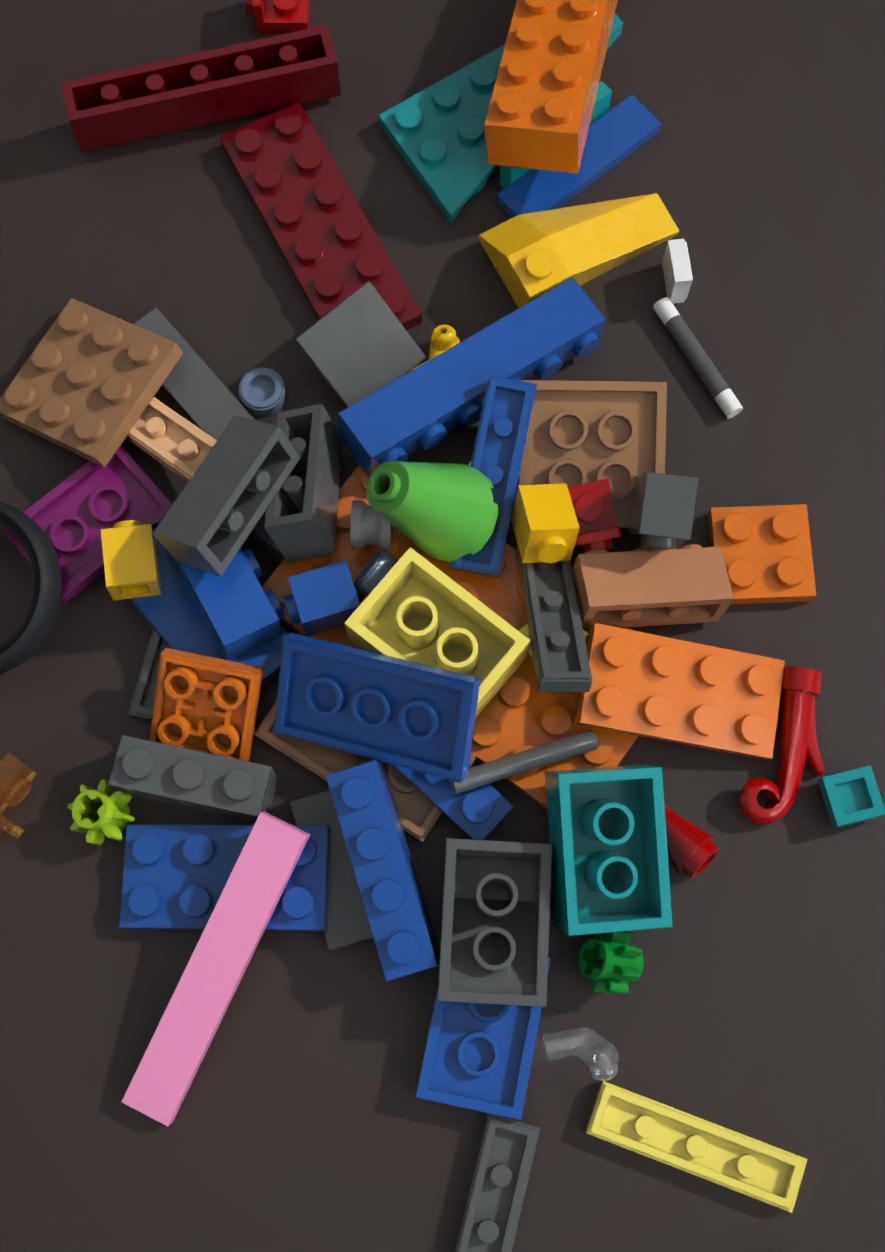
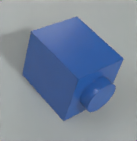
[283,560,360,637]

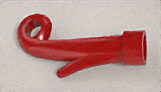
[740,666,825,824]

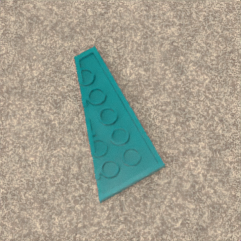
[379,13,623,223]

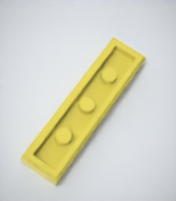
[585,1081,808,1213]

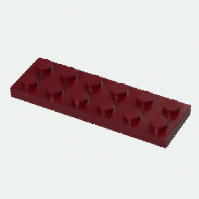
[220,101,422,330]

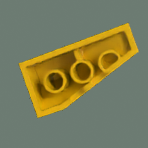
[478,193,680,308]

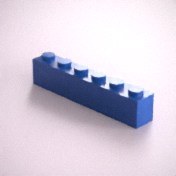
[338,277,606,478]

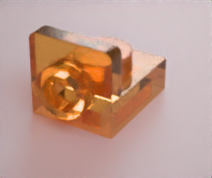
[0,752,37,838]

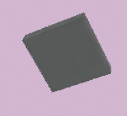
[294,281,426,408]

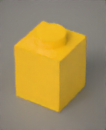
[511,483,580,563]
[101,520,162,601]

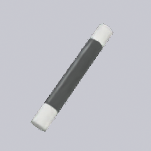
[653,297,743,419]

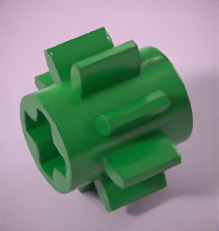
[578,931,644,995]

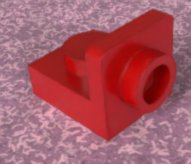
[245,0,310,34]
[568,479,622,553]

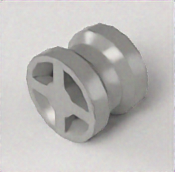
[350,500,393,550]

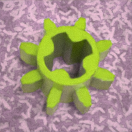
[67,779,135,846]

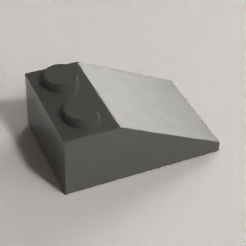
[438,838,552,1007]

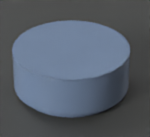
[238,367,287,417]
[354,549,398,597]

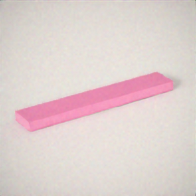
[121,812,310,1127]

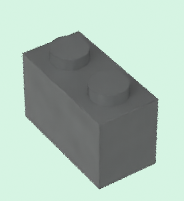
[629,472,699,549]

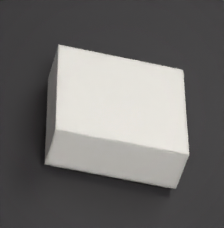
[662,239,693,304]

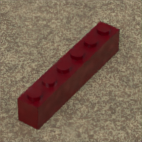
[61,25,341,152]

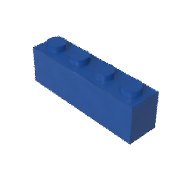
[326,760,440,982]

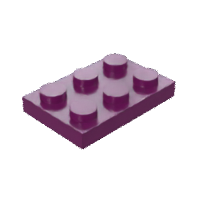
[2,445,173,604]

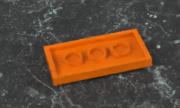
[575,623,785,760]

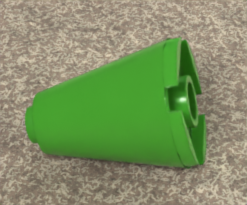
[367,461,498,562]

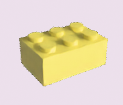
[344,547,530,719]

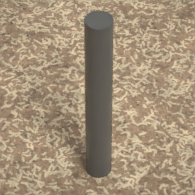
[448,730,598,794]

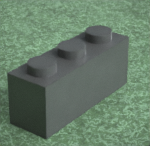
[264,404,343,562]
[153,415,301,577]
[108,735,278,823]

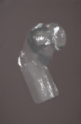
[543,1028,619,1081]

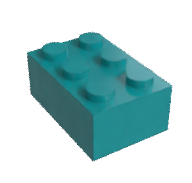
[545,764,673,936]

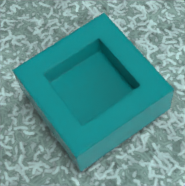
[818,765,885,829]

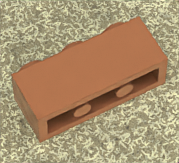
[572,544,734,630]

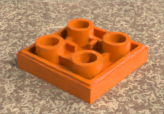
[149,648,264,762]

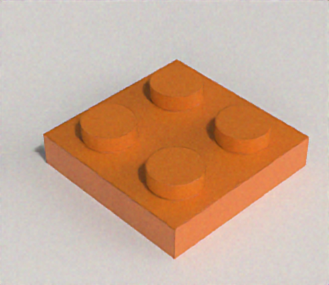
[708,504,816,604]

